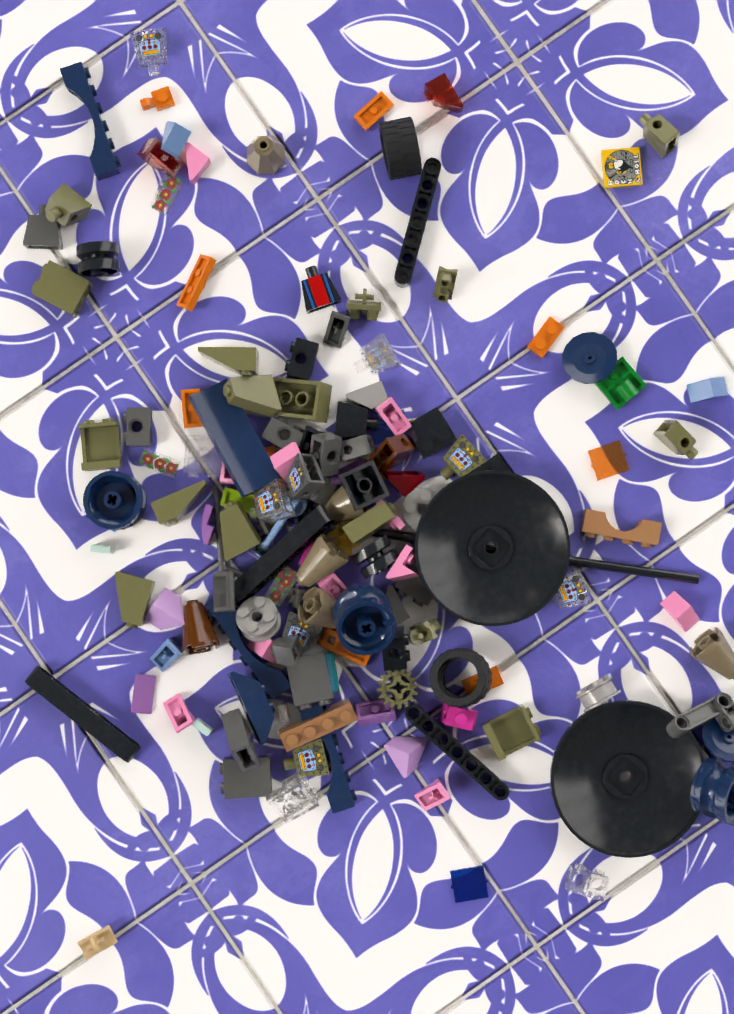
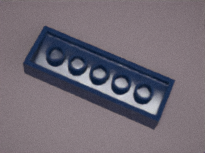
[188,378,280,498]

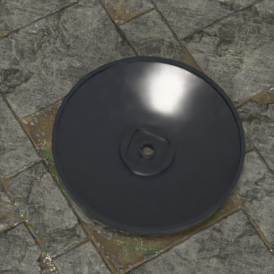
[414,470,570,626]
[550,700,704,858]

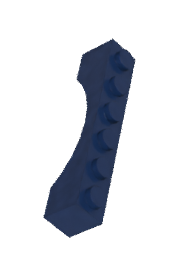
[60,62,121,181]
[206,600,291,700]
[298,703,357,814]

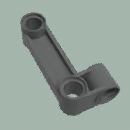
[666,692,734,738]

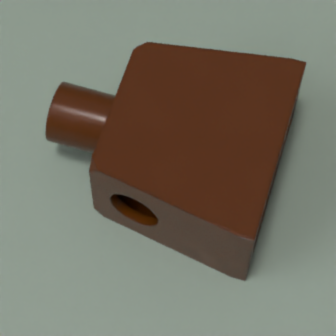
[368,434,415,474]

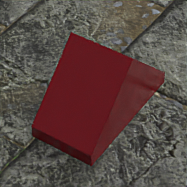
[382,471,425,498]

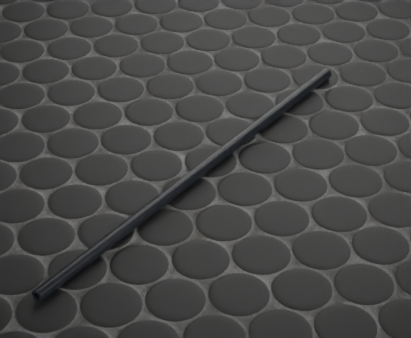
[338,522,699,584]

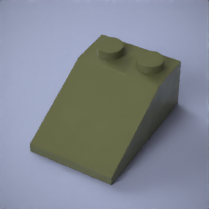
[198,347,259,377]
[273,377,332,423]
[151,480,210,527]

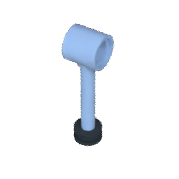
[253,491,307,557]

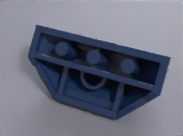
[227,671,275,745]

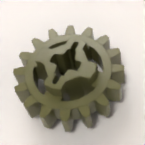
[376,669,419,709]

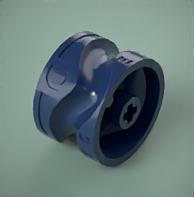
[83,471,147,530]
[333,585,396,655]
[690,757,734,826]

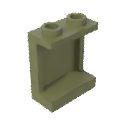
[31,260,93,318]
[78,418,123,472]
[481,704,542,761]

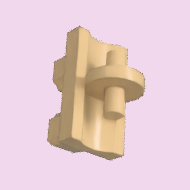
[77,925,118,960]

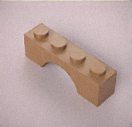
[580,509,662,549]
[278,698,358,752]

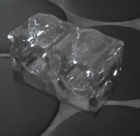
[564,863,610,902]

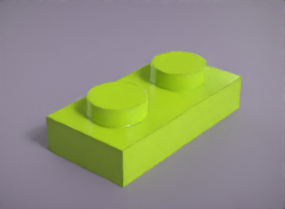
[220,487,259,516]

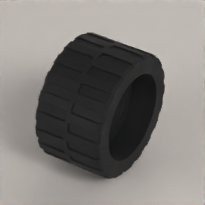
[379,116,422,180]
[429,648,492,707]

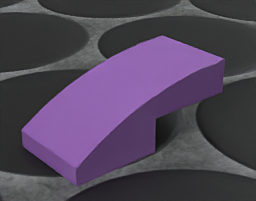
[202,504,215,545]

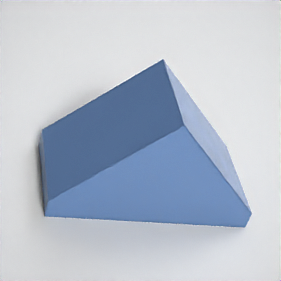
[161,121,191,158]
[686,377,728,403]
[150,638,182,672]

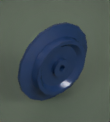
[562,332,617,384]
[702,718,734,763]

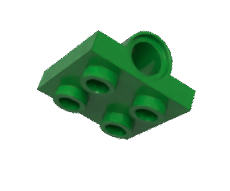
[595,356,647,410]

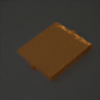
[587,440,630,481]

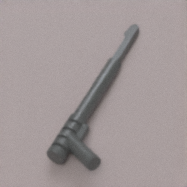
[212,485,244,578]

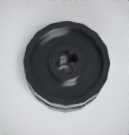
[76,241,121,277]
[351,535,399,580]

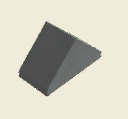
[323,311,351,349]

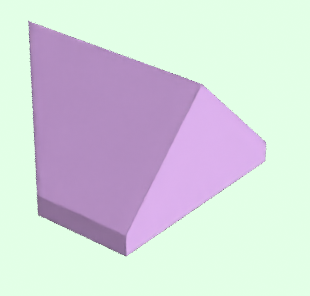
[145,587,185,630]
[383,736,428,778]

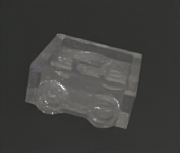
[183,435,222,478]
[266,772,319,824]

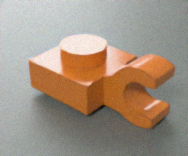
[140,86,175,112]

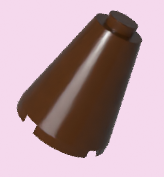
[182,600,221,655]

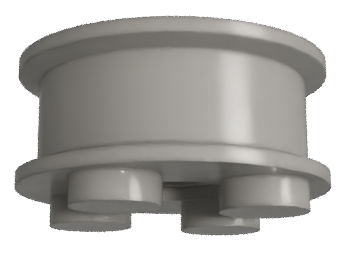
[401,488,437,529]
[236,596,281,642]
[575,674,621,712]

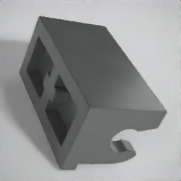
[213,571,235,613]

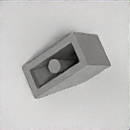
[345,381,388,412]

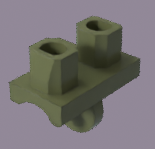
[433,266,458,303]
[346,288,381,321]
[408,618,442,645]

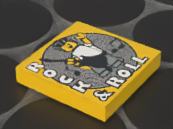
[601,147,643,189]

